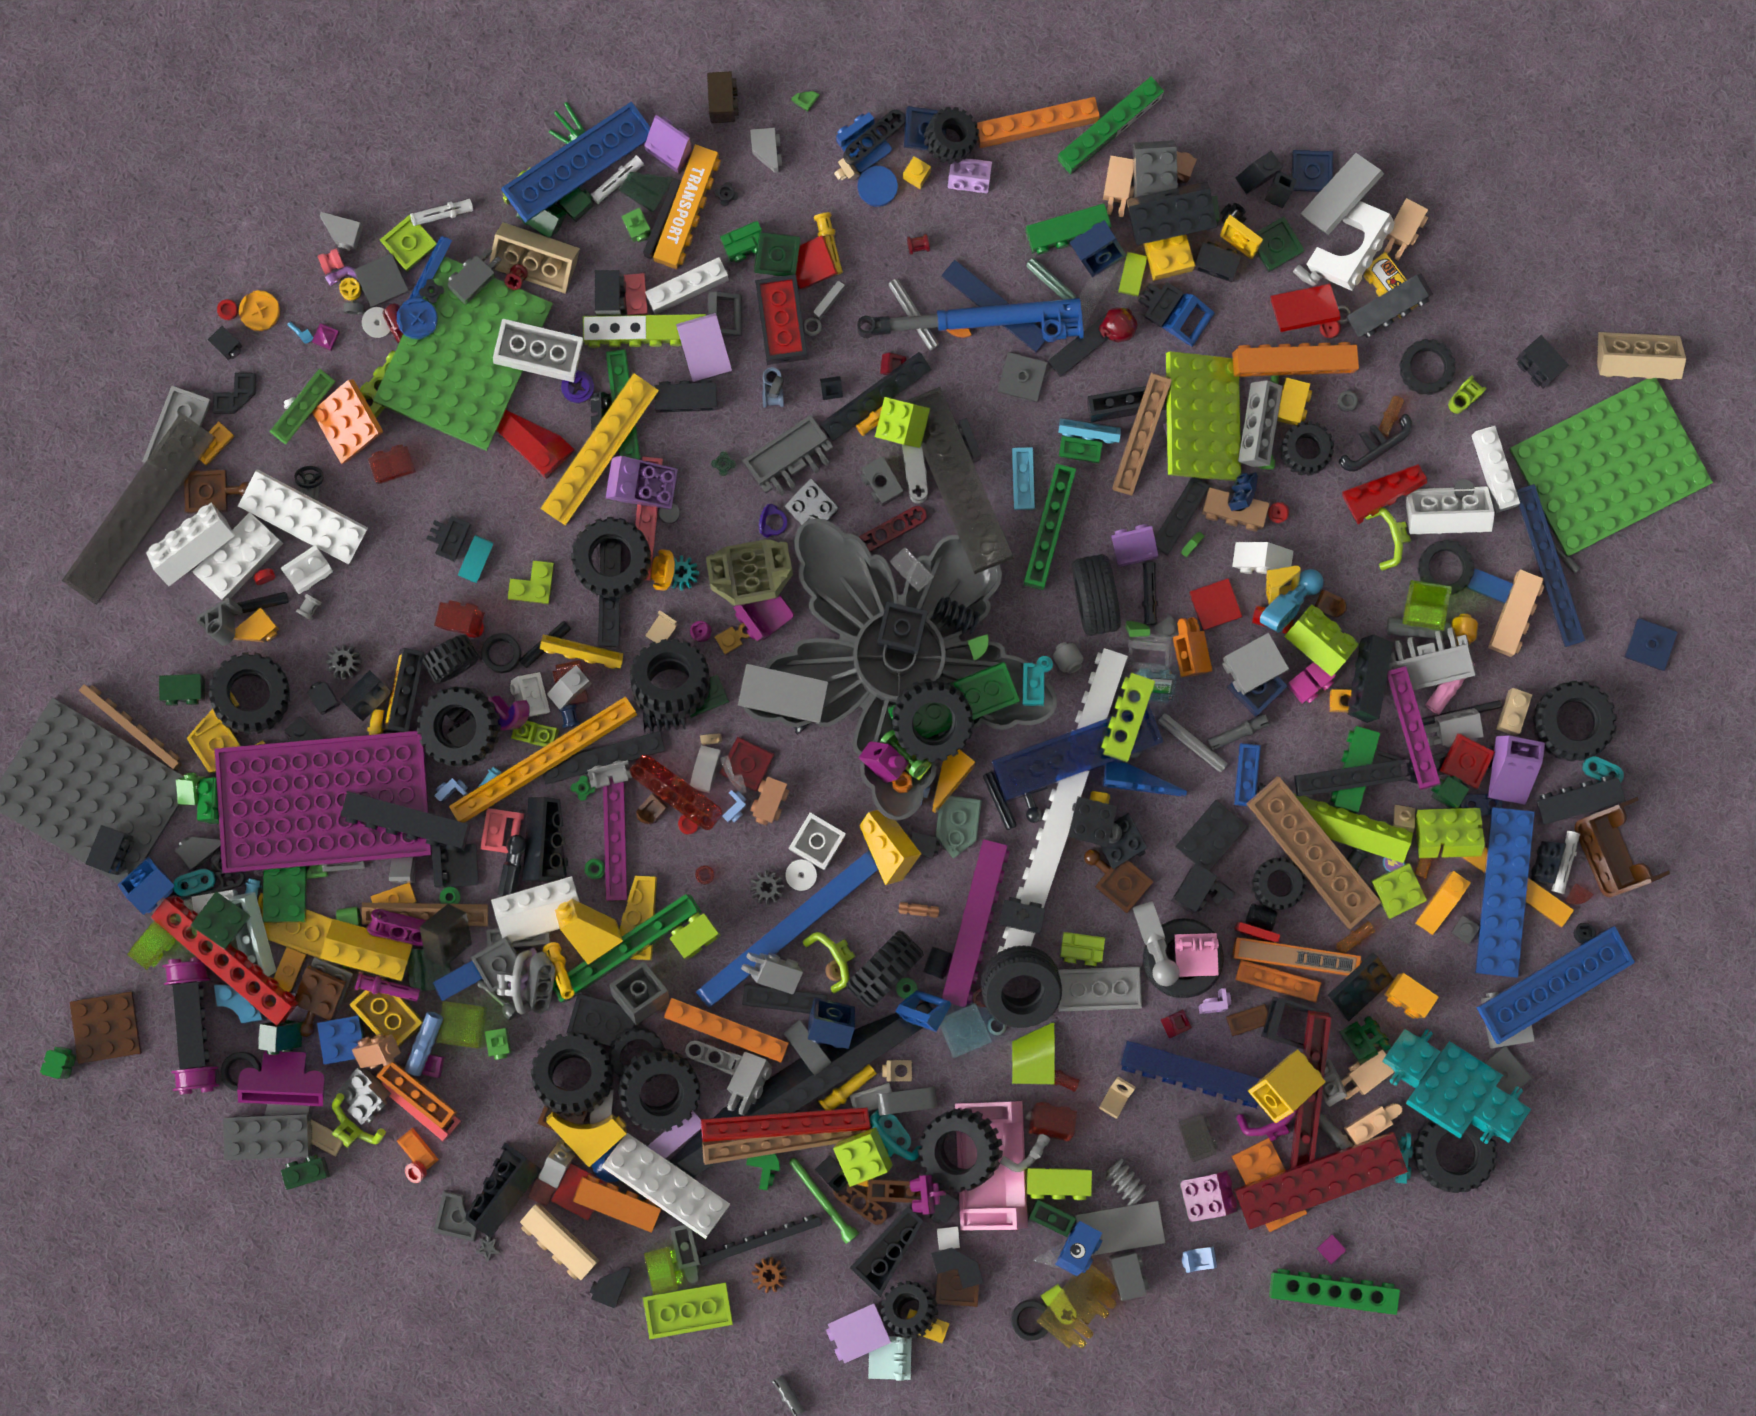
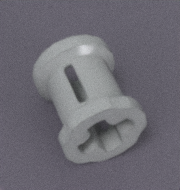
[295,594,322,621]

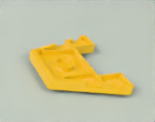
[187,691,265,774]

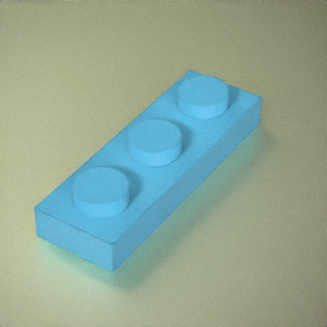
[1058,418,1121,444]
[1012,447,1035,510]

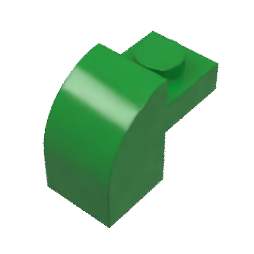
[746,1154,780,1190]

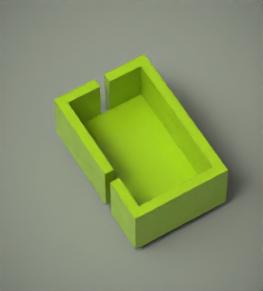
[1284,604,1359,677]
[1415,808,1485,858]
[670,913,721,960]
[1026,1168,1092,1200]

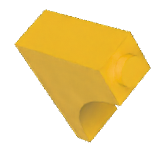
[546,1112,627,1167]

